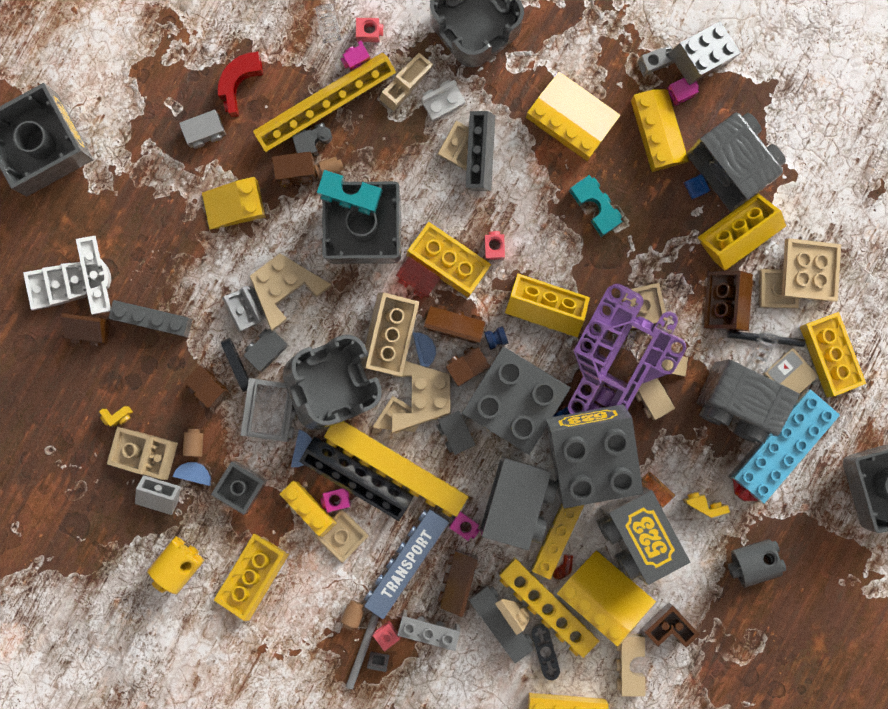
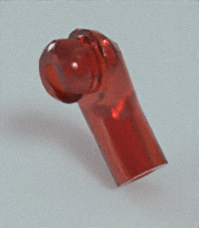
[552,554,573,580]

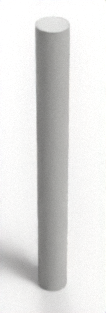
[346,613,379,689]

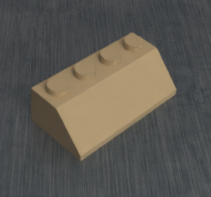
[361,292,419,377]

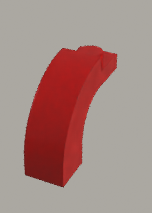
[218,51,263,117]

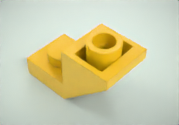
[683,492,730,518]

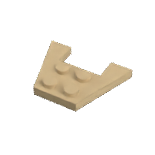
[250,254,331,332]
[392,361,451,434]

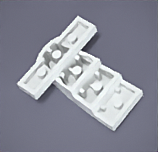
[23,236,111,315]

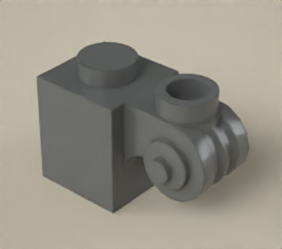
[292,123,332,157]

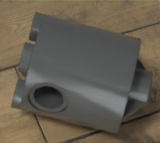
[728,539,786,588]

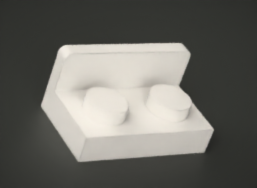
[421,80,466,122]

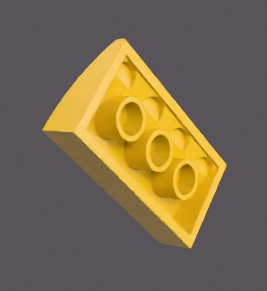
[406,222,491,298]
[799,312,866,398]
[214,534,289,621]

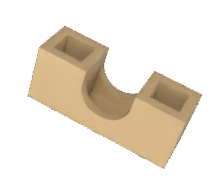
[616,634,645,696]

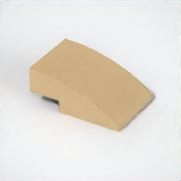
[107,427,178,480]

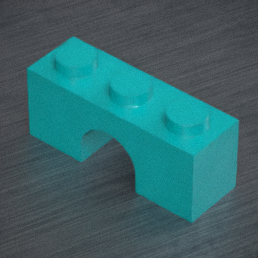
[317,170,382,215]
[569,175,622,237]

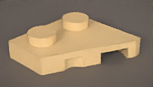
[437,120,469,172]
[373,396,419,432]
[495,599,531,635]

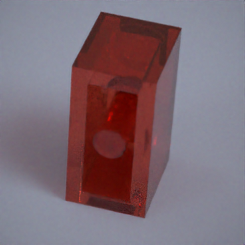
[396,257,441,298]

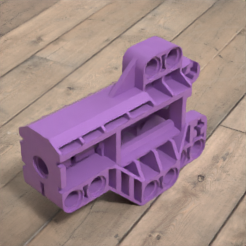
[568,284,686,414]

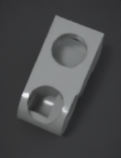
[637,46,674,77]

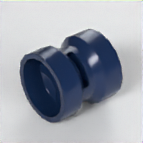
[484,326,509,350]

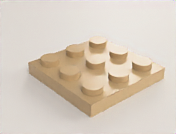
[781,238,841,302]

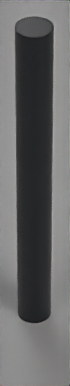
[728,330,805,347]

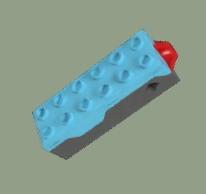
[728,389,840,504]

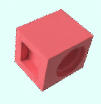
[356,18,383,42]
[484,231,505,260]
[373,620,401,651]

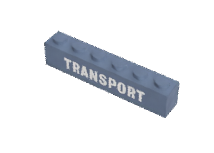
[364,508,449,619]

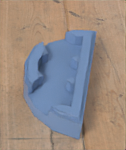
[413,332,436,367]
[291,430,312,467]
[172,462,211,486]

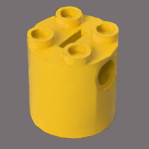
[147,536,204,595]

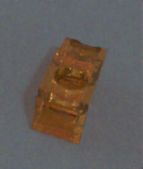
[641,471,676,508]

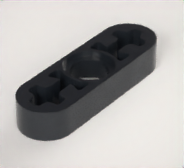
[221,338,249,392]
[531,624,560,680]

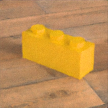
[280,481,337,537]

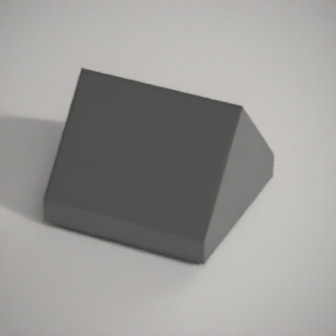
[367,652,389,672]

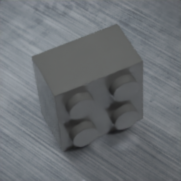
[211,461,268,515]

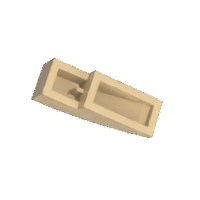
[380,53,433,111]

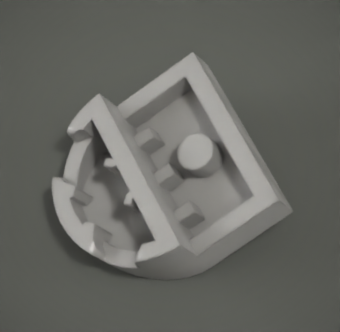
[222,286,265,332]

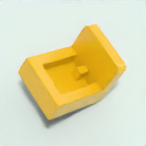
[99,406,133,427]

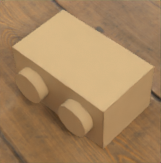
[635,378,675,420]

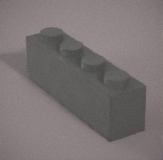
[466,111,496,191]
[109,300,193,337]
[469,584,534,664]

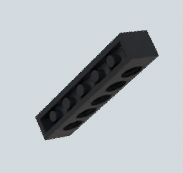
[299,436,414,521]

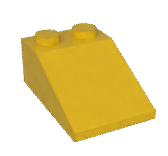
[202,177,266,230]

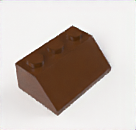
[703,271,753,331]
[424,304,486,345]
[437,550,478,617]

